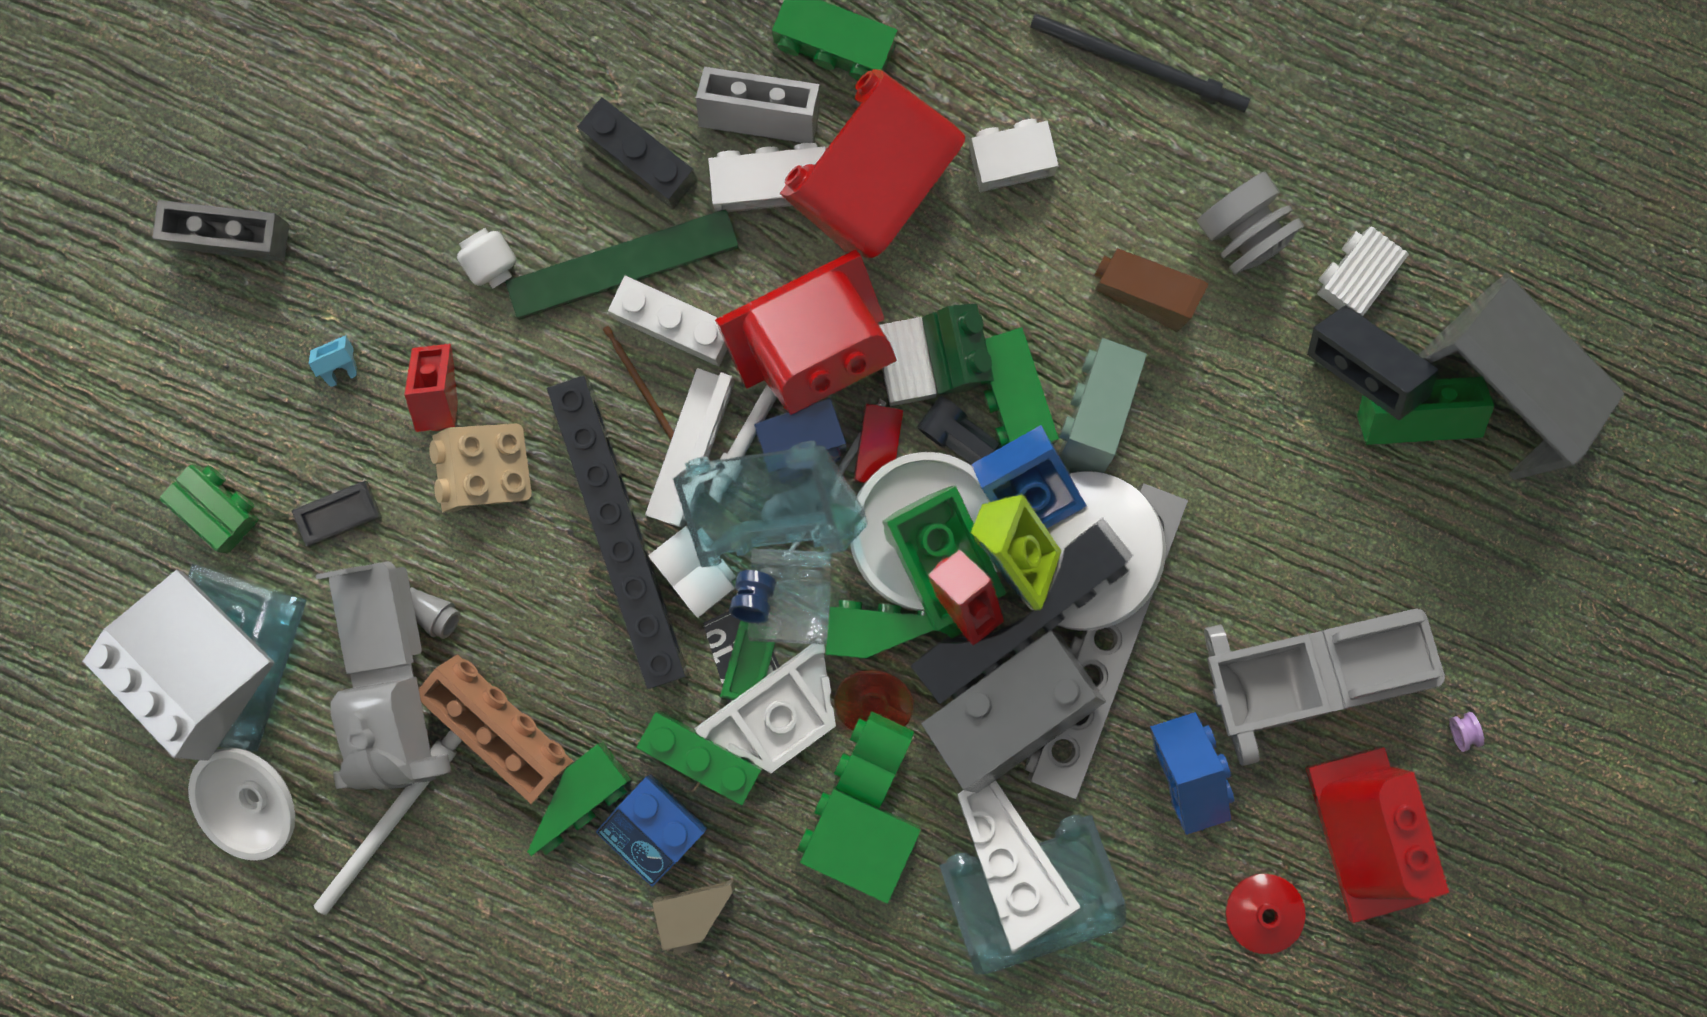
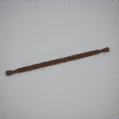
[602,325,705,487]

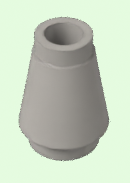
[410,587,461,639]

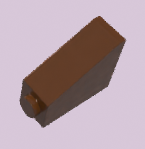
[1094,248,1209,332]

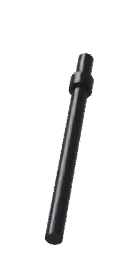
[1030,13,1251,113]

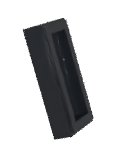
[292,481,382,547]

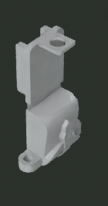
[316,561,451,790]
[1204,609,1445,766]

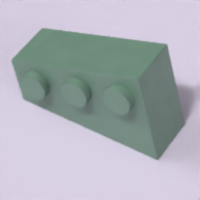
[1058,338,1147,474]

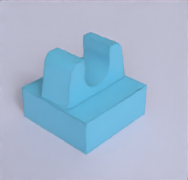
[308,335,357,387]

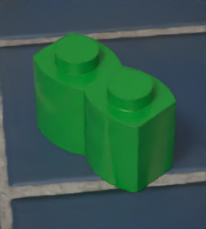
[834,711,914,808]

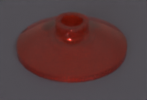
[834,670,914,731]

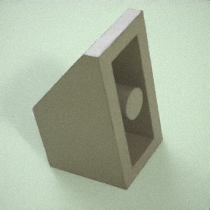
[652,880,735,954]

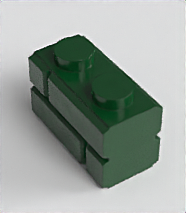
[922,304,994,394]

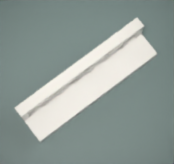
[645,368,735,528]

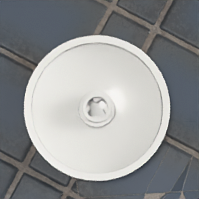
[849,452,997,611]
[1021,472,1166,631]

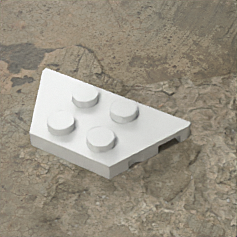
[694,639,836,773]

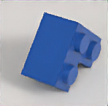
[1150,712,1234,835]

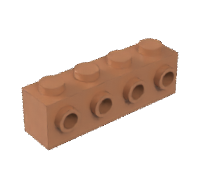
[419,654,573,804]

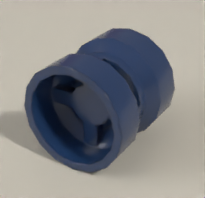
[729,570,776,624]

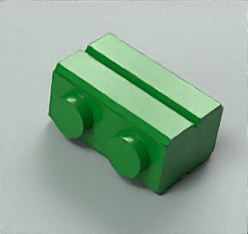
[159,464,259,554]

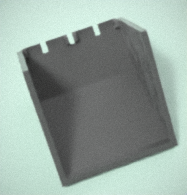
[1418,272,1624,480]

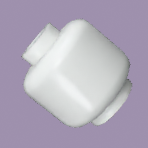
[457,228,516,289]

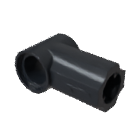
[916,396,999,466]

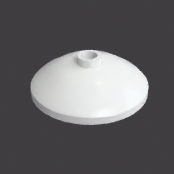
[188,748,295,860]

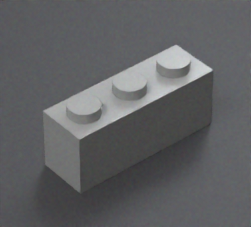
[696,67,820,143]

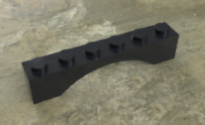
[910,517,1133,704]

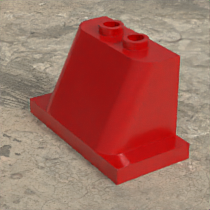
[715,249,897,415]
[1305,746,1449,923]

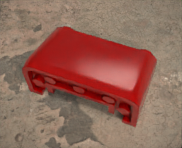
[779,69,966,258]

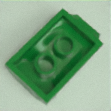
[882,486,1006,639]

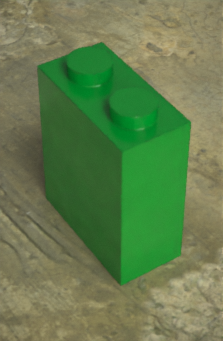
[797,786,921,904]

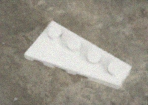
[958,780,1081,954]

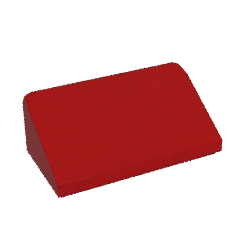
[853,403,903,483]

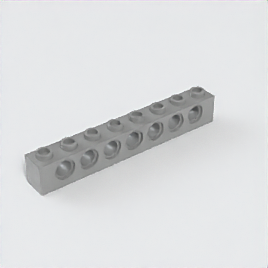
[1024,483,1188,799]

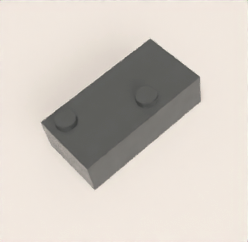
[921,630,1106,793]

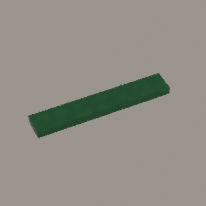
[505,209,739,320]

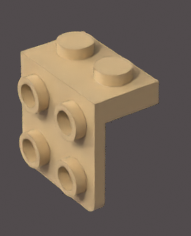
[429,424,532,513]

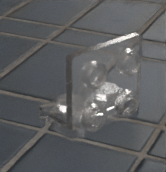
[748,548,832,645]

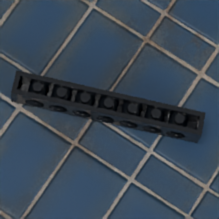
[546,375,690,689]

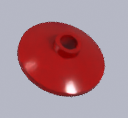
[1225,873,1306,954]

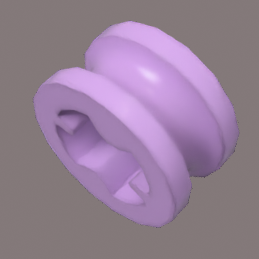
[1450,712,1484,752]

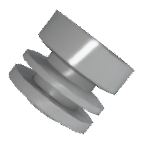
[1197,171,1304,275]

